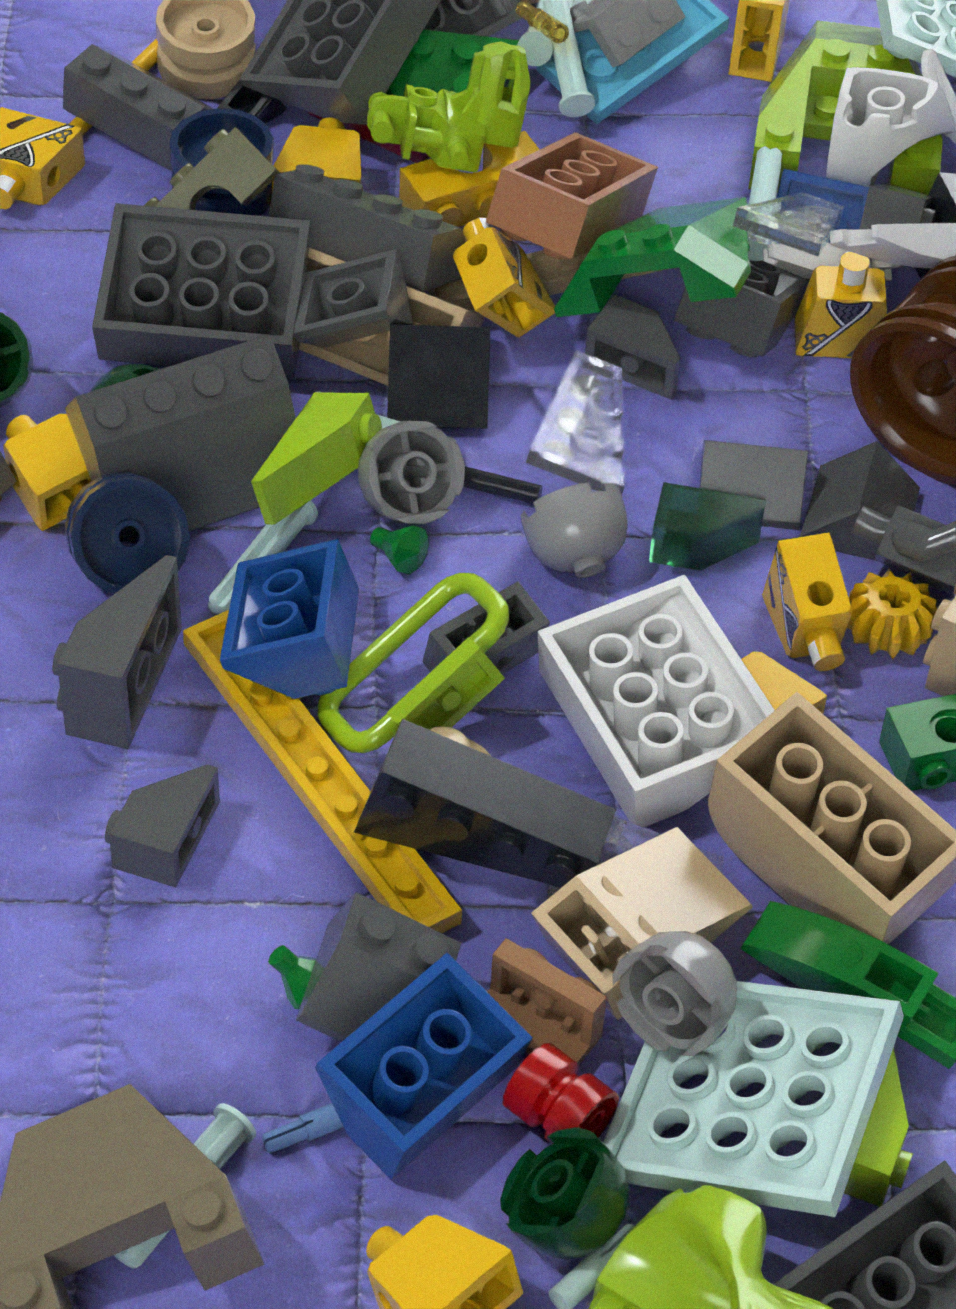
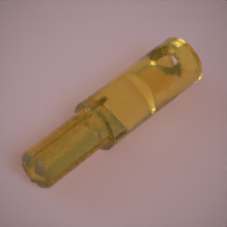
[515,1,569,44]

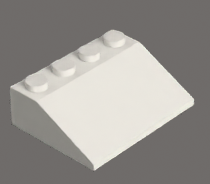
[537,574,775,831]

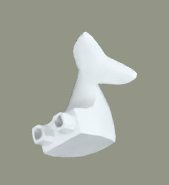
[826,48,956,187]

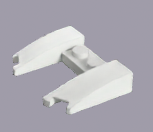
[763,223,956,282]

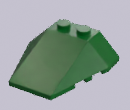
[554,197,751,317]

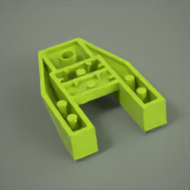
[748,20,943,196]

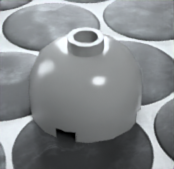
[358,421,465,524]
[520,482,628,578]
[613,931,737,1056]

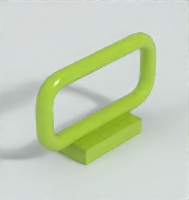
[317,573,509,753]

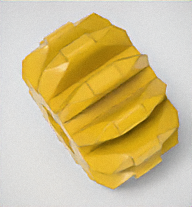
[847,568,937,660]

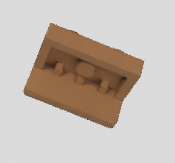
[487,938,607,1065]

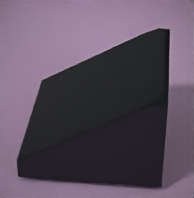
[217,80,287,124]

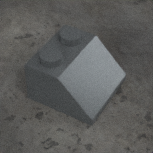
[296,892,461,1042]

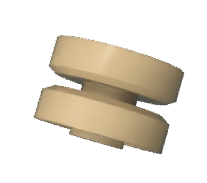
[156,0,256,100]

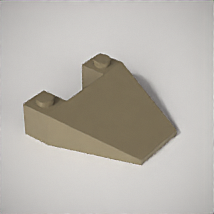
[0,1084,264,1309]

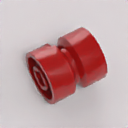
[502,1043,619,1144]

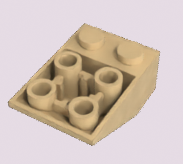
[531,827,753,1020]

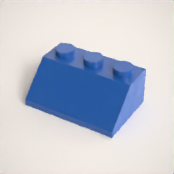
[220,539,359,699]
[315,953,533,1180]

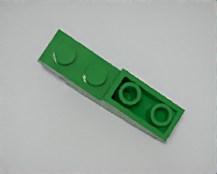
[740,901,956,1069]

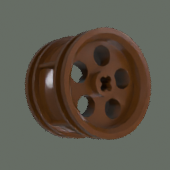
[850,255,956,485]

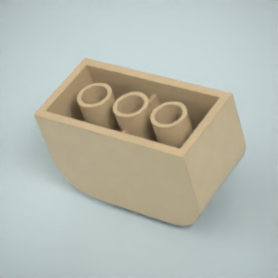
[708,692,956,945]

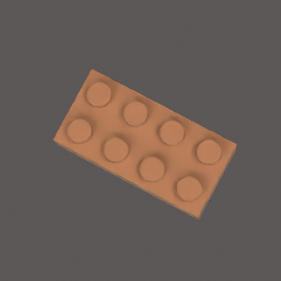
[486,132,658,260]

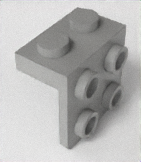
[570,0,686,67]

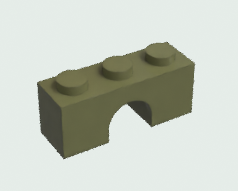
[143,127,280,210]

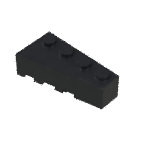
[353,719,616,888]

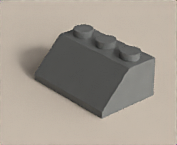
[63,44,214,172]

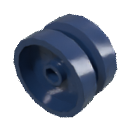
[169,108,274,216]
[64,471,190,594]

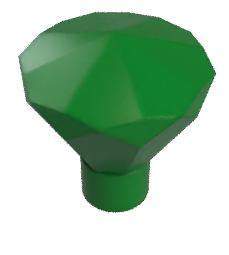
[370,525,429,575]
[268,945,316,1009]

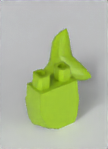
[588,1185,833,1309]

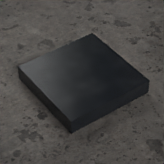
[387,324,490,429]

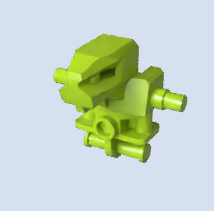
[367,41,531,172]

